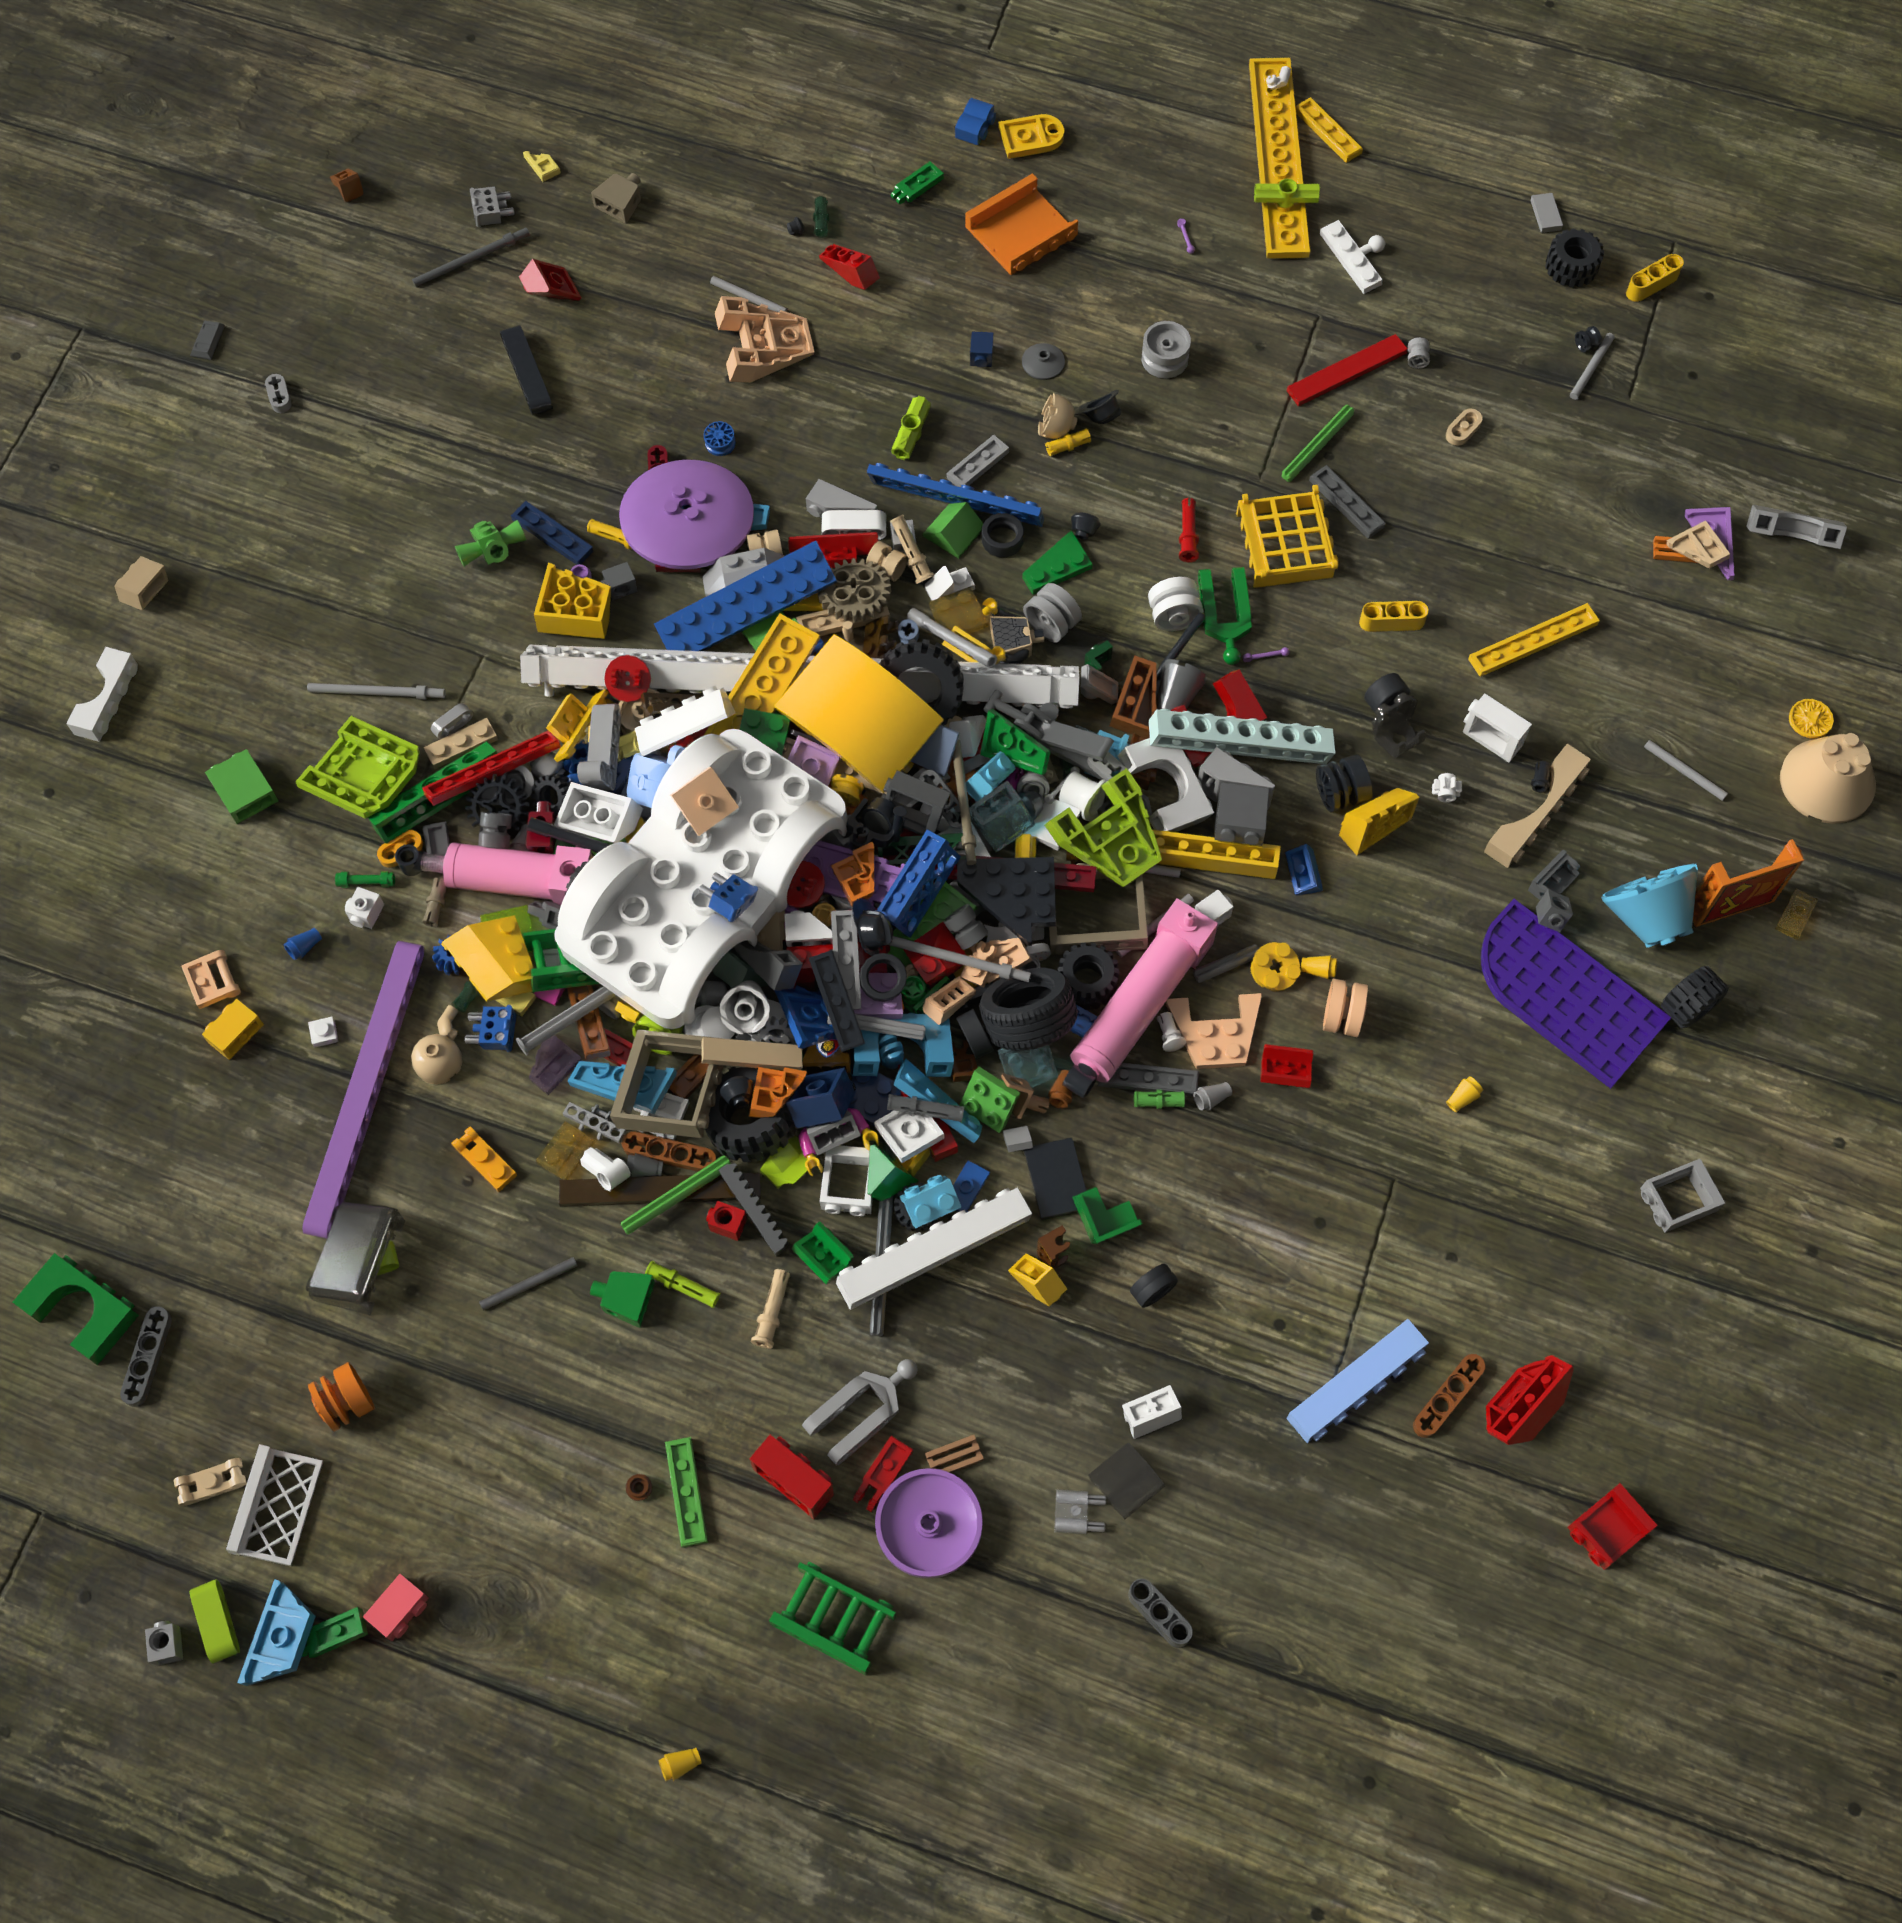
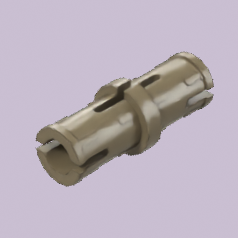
[422,878,447,927]

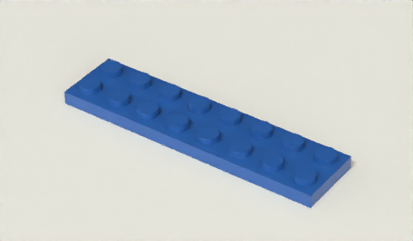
[867,463,1044,527]
[654,541,837,651]

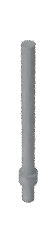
[307,683,446,700]
[888,936,1031,982]

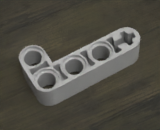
[577,704,621,791]

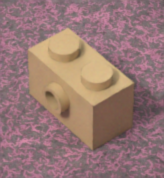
[115,556,168,610]

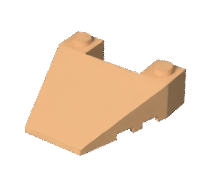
[715,296,814,383]

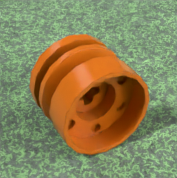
[308,1362,375,1432]

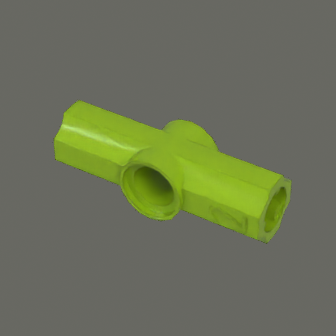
[1254,179,1320,208]
[891,396,931,460]

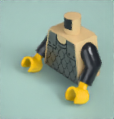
[982,598,1044,665]

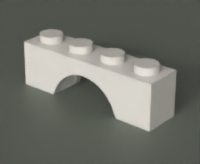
[66,647,138,742]

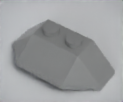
[703,548,784,597]

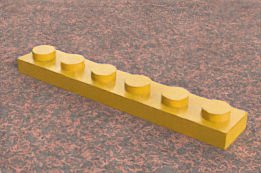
[1468,603,1600,677]

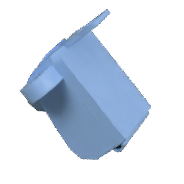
[627,745,685,808]

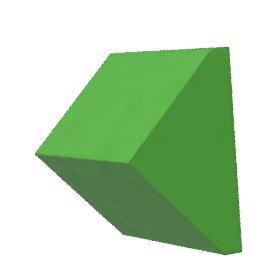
[923,502,983,559]

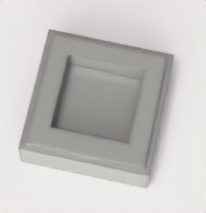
[1003,1126,1033,1152]

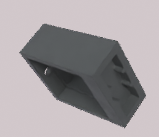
[882,770,950,835]

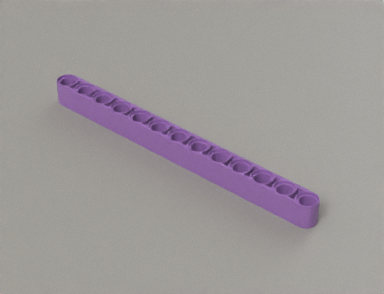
[303,941,424,1239]

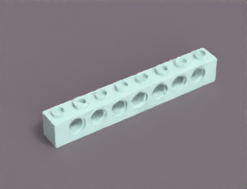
[1149,709,1335,764]

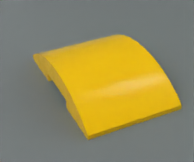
[774,634,944,793]

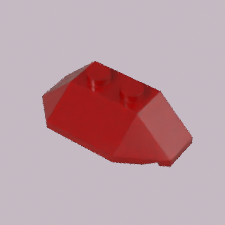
[1486,1355,1574,1445]

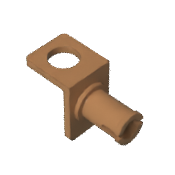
[1001,1073,1049,1119]

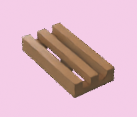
[925,1435,984,1473]

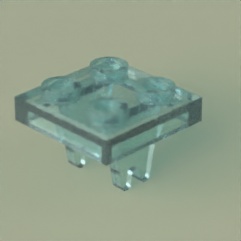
[998,1044,1058,1091]

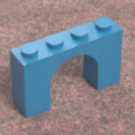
[850,1013,954,1077]

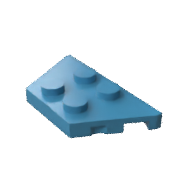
[237,1579,315,1686]

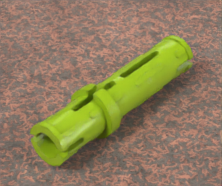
[645,1261,720,1308]

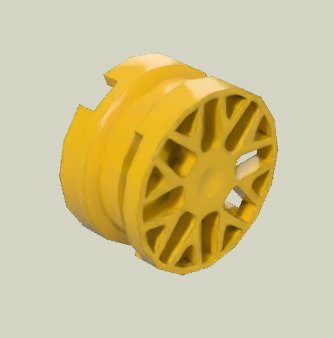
[831,774,864,807]

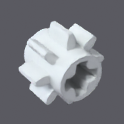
[1432,773,1462,802]

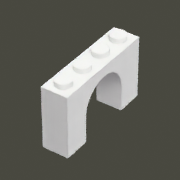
[1117,738,1214,832]

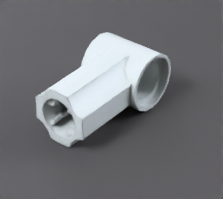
[580,1147,630,1191]

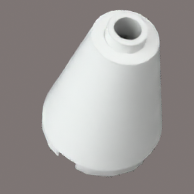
[720,980,770,1034]

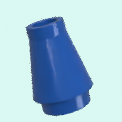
[284,928,322,960]

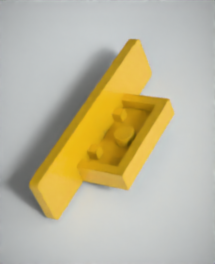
[546,689,609,762]

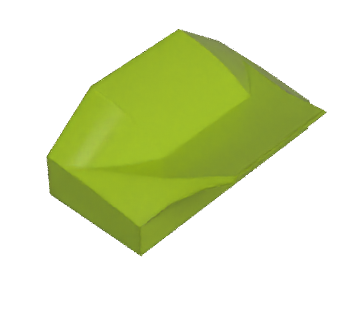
[760,1136,808,1189]

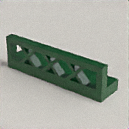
[878,832,973,867]

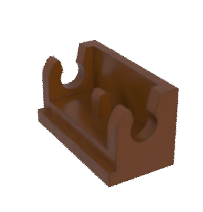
[1037,1225,1070,1270]

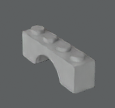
[1746,505,1847,549]

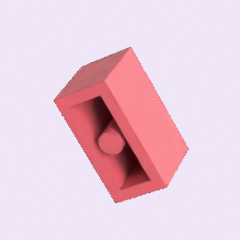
[363,1574,429,1641]

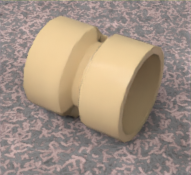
[746,530,783,555]
[866,541,908,582]

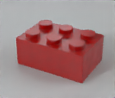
[749,1434,834,1519]

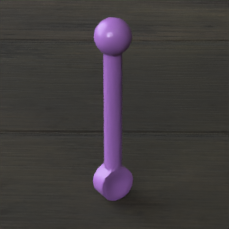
[1177,219,1195,254]
[1243,647,1290,662]

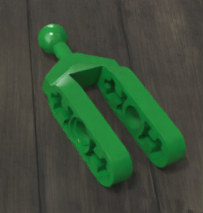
[1198,567,1252,665]

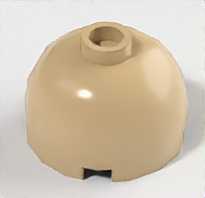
[1038,393,1077,439]
[411,1034,463,1085]

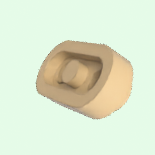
[1446,409,1482,446]

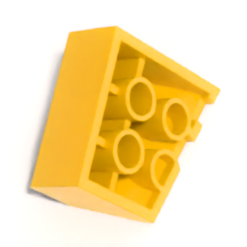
[534,562,611,639]
[1339,788,1419,856]
[441,915,534,1002]

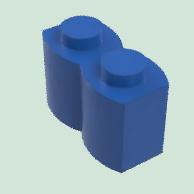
[955,98,996,145]

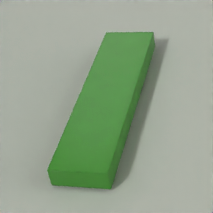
[665,1437,708,1548]

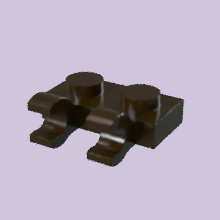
[862,615,899,659]

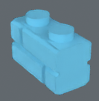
[966,751,1016,803]

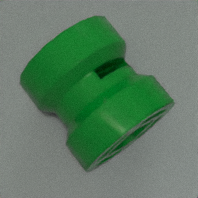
[901,976,925,1007]

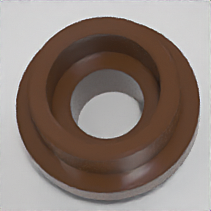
[626,1474,652,1501]

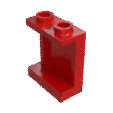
[1567,1483,1658,1570]

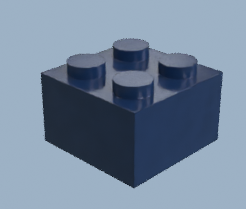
[786,1068,855,1128]

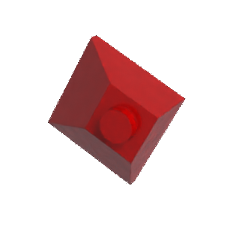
[519,259,581,301]
[903,922,967,989]

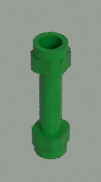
[335,871,396,888]

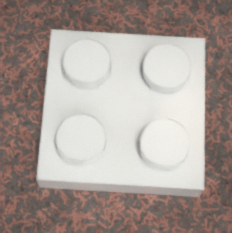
[874,1111,944,1163]

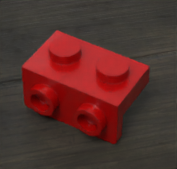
[1260,1044,1314,1088]

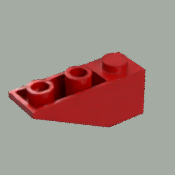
[819,244,880,290]

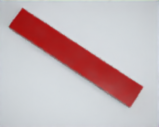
[1287,334,1408,406]
[422,731,561,806]

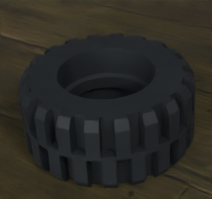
[879,639,964,726]
[705,1066,796,1162]

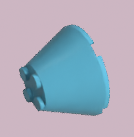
[1601,864,1698,947]

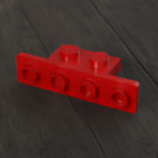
[788,532,878,568]

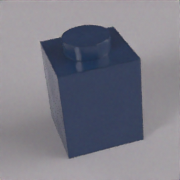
[970,331,994,367]

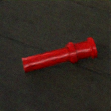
[1179,498,1199,563]

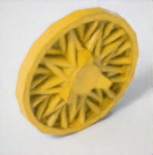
[1789,699,1834,738]

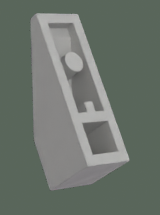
[806,479,877,518]

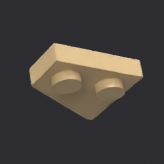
[1666,520,1730,569]

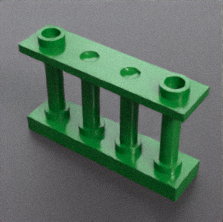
[523,929,600,992]
[769,1562,896,1676]

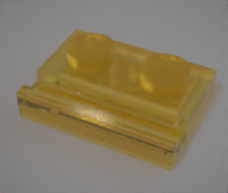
[536,1121,595,1180]

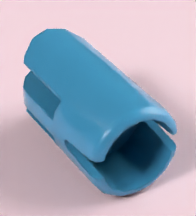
[879,1034,904,1069]

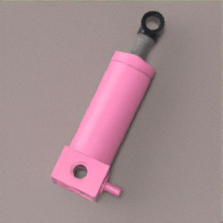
[395,843,593,905]

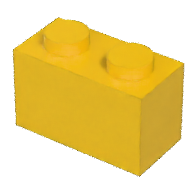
[202,999,264,1060]

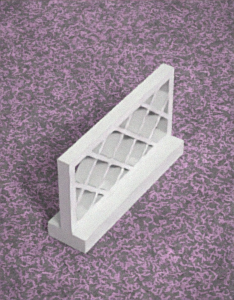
[226,1444,323,1566]

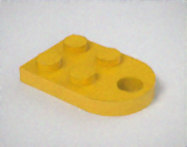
[999,114,1064,159]

